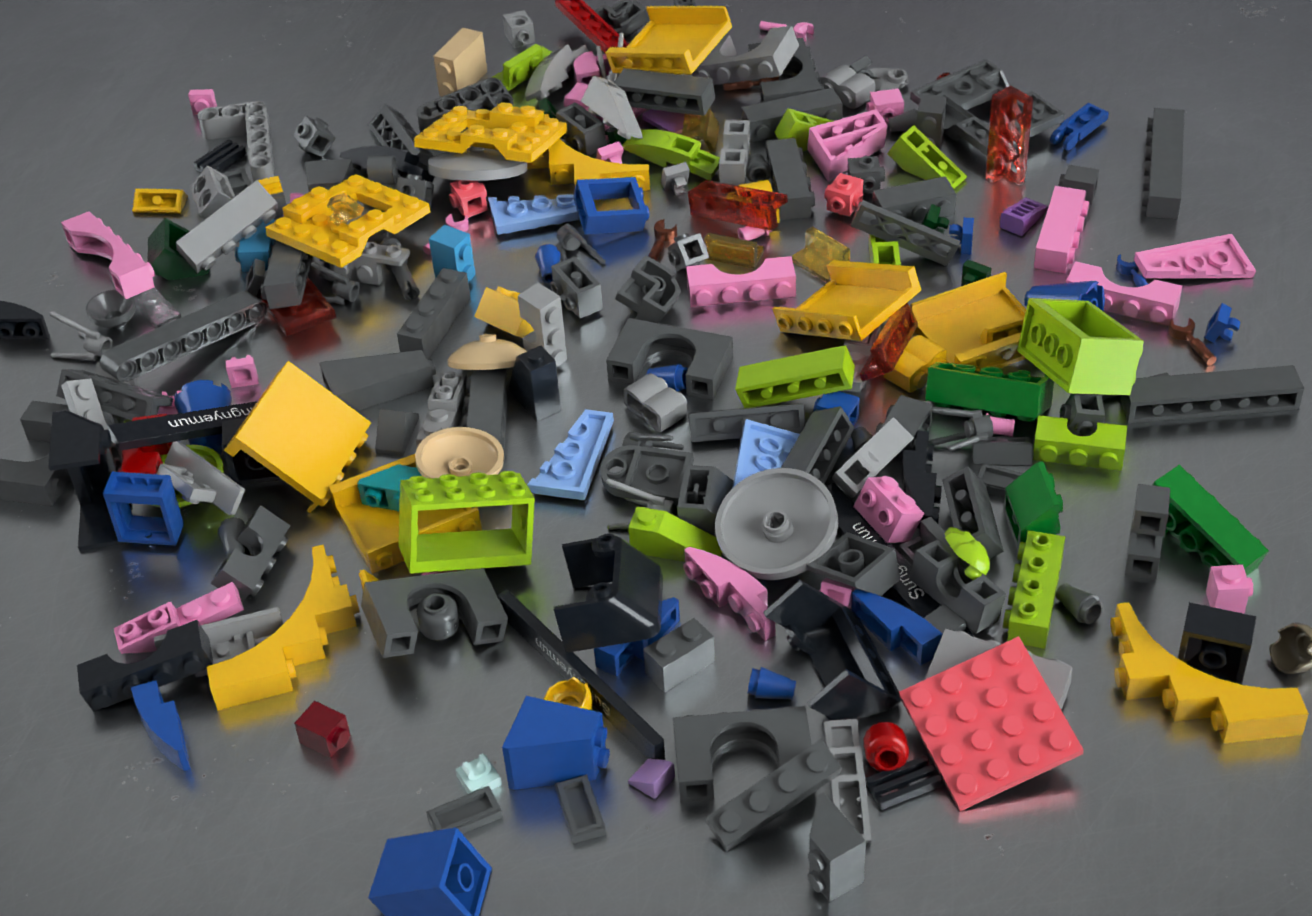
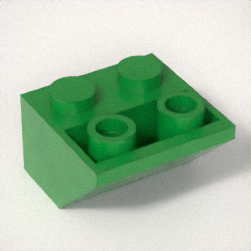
[1003,461,1063,549]

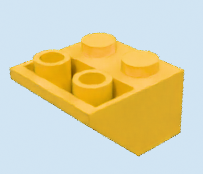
[474,286,534,338]

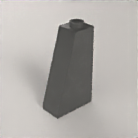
[319,350,436,411]

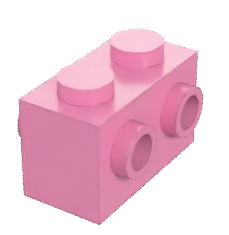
[853,476,924,543]

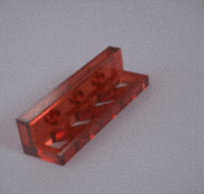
[986,85,1033,186]
[687,180,788,231]
[859,302,918,382]

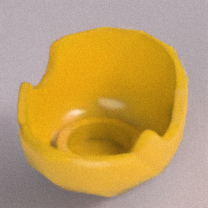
[544,677,593,710]

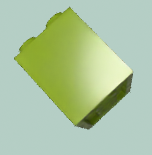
[1017,298,1144,395]
[398,471,535,574]

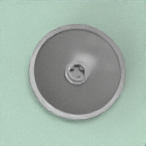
[428,146,527,181]
[715,468,838,580]

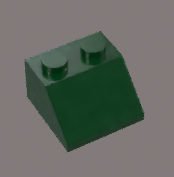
[147,218,209,280]

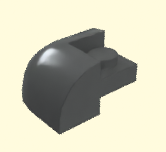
[595,0,650,38]
[615,255,681,323]

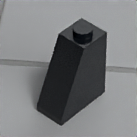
[509,345,561,422]

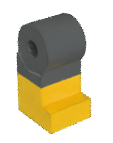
[258,176,287,220]

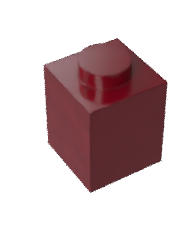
[294,700,351,758]

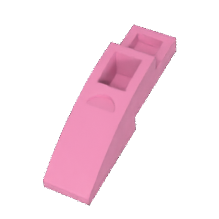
[683,547,775,641]
[114,582,244,654]

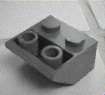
[677,465,733,535]

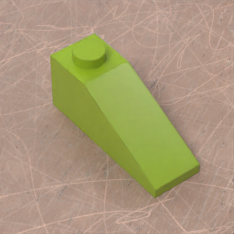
[774,108,833,151]
[887,125,968,189]
[628,506,723,562]

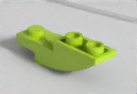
[622,129,720,181]

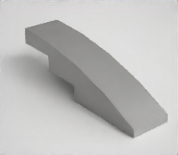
[824,719,871,843]

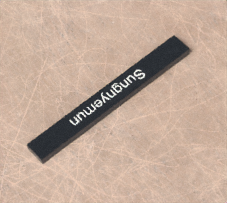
[107,401,257,451]
[826,482,975,637]
[497,590,665,760]

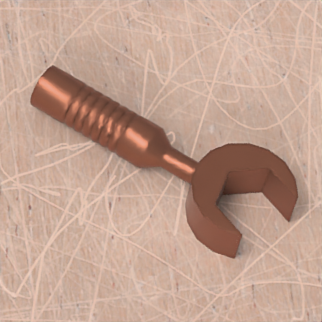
[723,76,779,91]
[648,219,677,261]
[1169,318,1217,365]

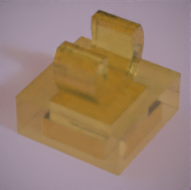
[327,193,364,226]

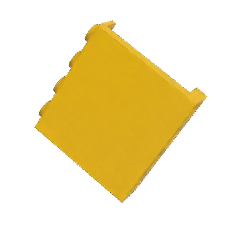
[605,6,732,75]
[772,260,921,341]
[909,272,1026,371]
[224,361,371,513]
[329,454,482,574]

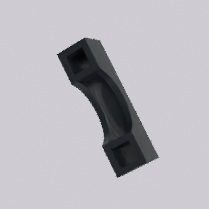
[77,620,214,712]

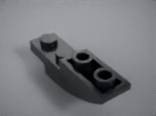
[340,146,435,183]
[0,301,50,339]
[902,430,942,530]

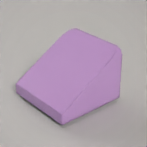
[628,758,675,799]

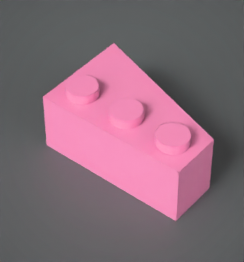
[807,109,887,182]

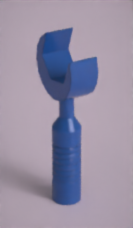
[1116,254,1148,287]

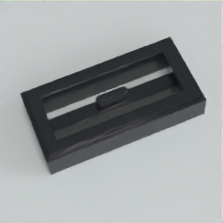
[193,139,247,172]
[866,755,942,810]

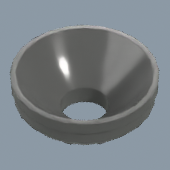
[86,290,136,329]

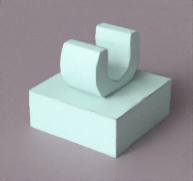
[456,753,502,794]

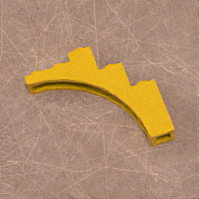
[527,114,650,200]
[207,544,360,711]
[1110,602,1309,744]

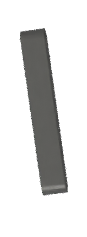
[100,291,267,382]

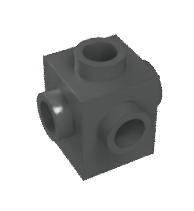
[293,116,336,157]
[847,156,885,194]
[393,174,434,209]
[668,233,710,271]
[1060,393,1105,436]

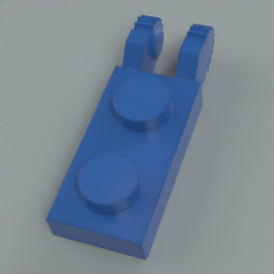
[1049,103,1109,151]

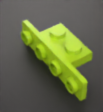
[491,44,552,91]

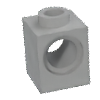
[503,10,535,48]

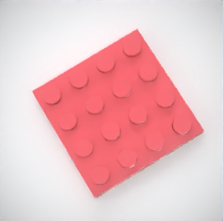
[899,636,1084,811]

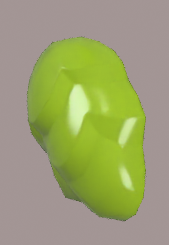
[944,527,990,580]

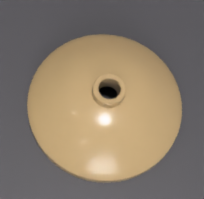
[447,334,527,370]
[415,427,504,478]

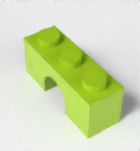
[1033,415,1127,471]

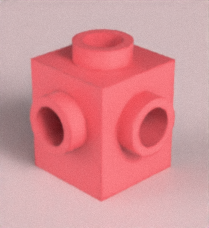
[824,173,863,217]
[449,180,488,218]

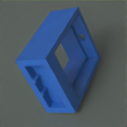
[573,177,650,235]
[103,472,184,546]

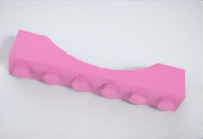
[61,211,155,299]

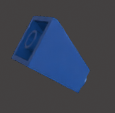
[502,696,610,790]
[368,827,492,916]

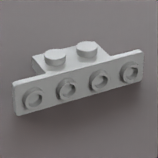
[329,242,410,285]
[156,441,245,515]
[154,607,284,677]

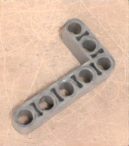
[197,101,275,182]

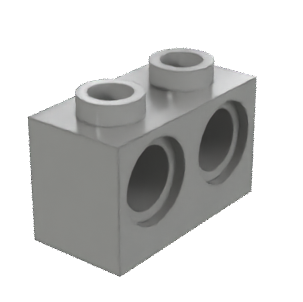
[190,165,235,219]

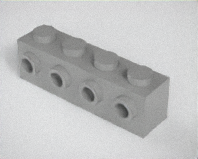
[176,180,277,273]

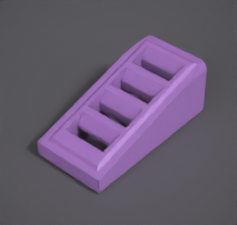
[1000,197,1048,236]

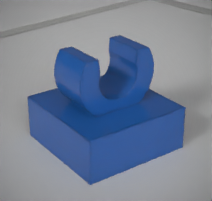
[949,217,974,255]
[1204,303,1241,343]

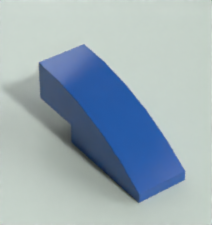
[852,589,942,666]
[594,597,680,677]
[131,680,191,771]

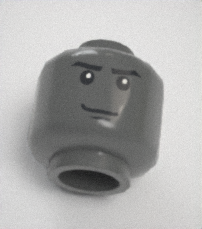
[416,593,460,640]

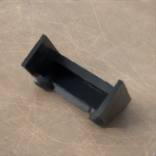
[48,410,133,551]
[554,534,663,653]
[763,580,901,720]

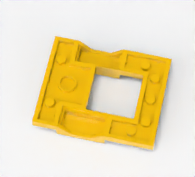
[414,103,567,163]
[265,174,430,268]

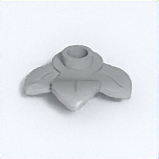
[869,68,909,91]

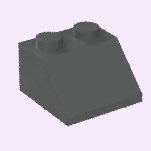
[807,532,901,596]
[807,792,866,902]

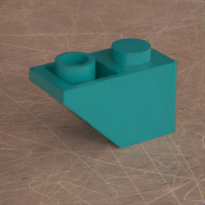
[357,464,422,512]

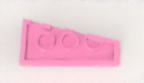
[1134,234,1256,279]

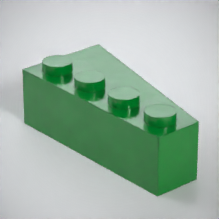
[925,362,1054,421]
[1153,465,1269,576]

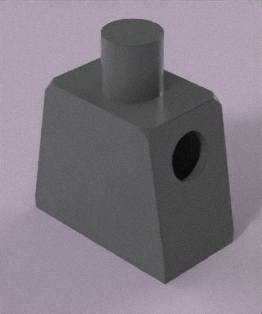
[305,159,355,192]

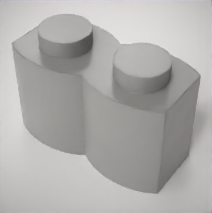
[820,65,875,109]
[624,373,687,432]

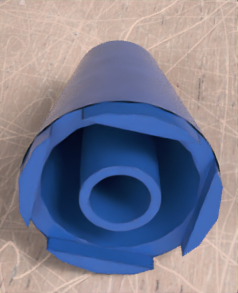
[1024,281,1105,312]
[174,380,232,455]

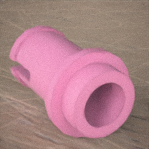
[737,217,772,244]
[982,413,1015,437]

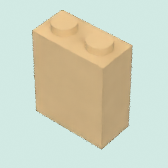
[433,28,487,97]

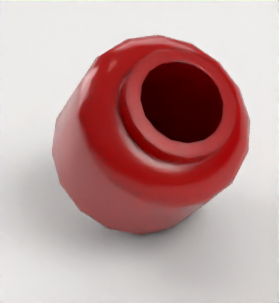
[863,722,909,772]

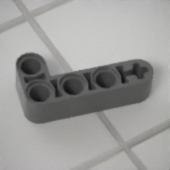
[417,78,514,132]
[361,155,399,244]

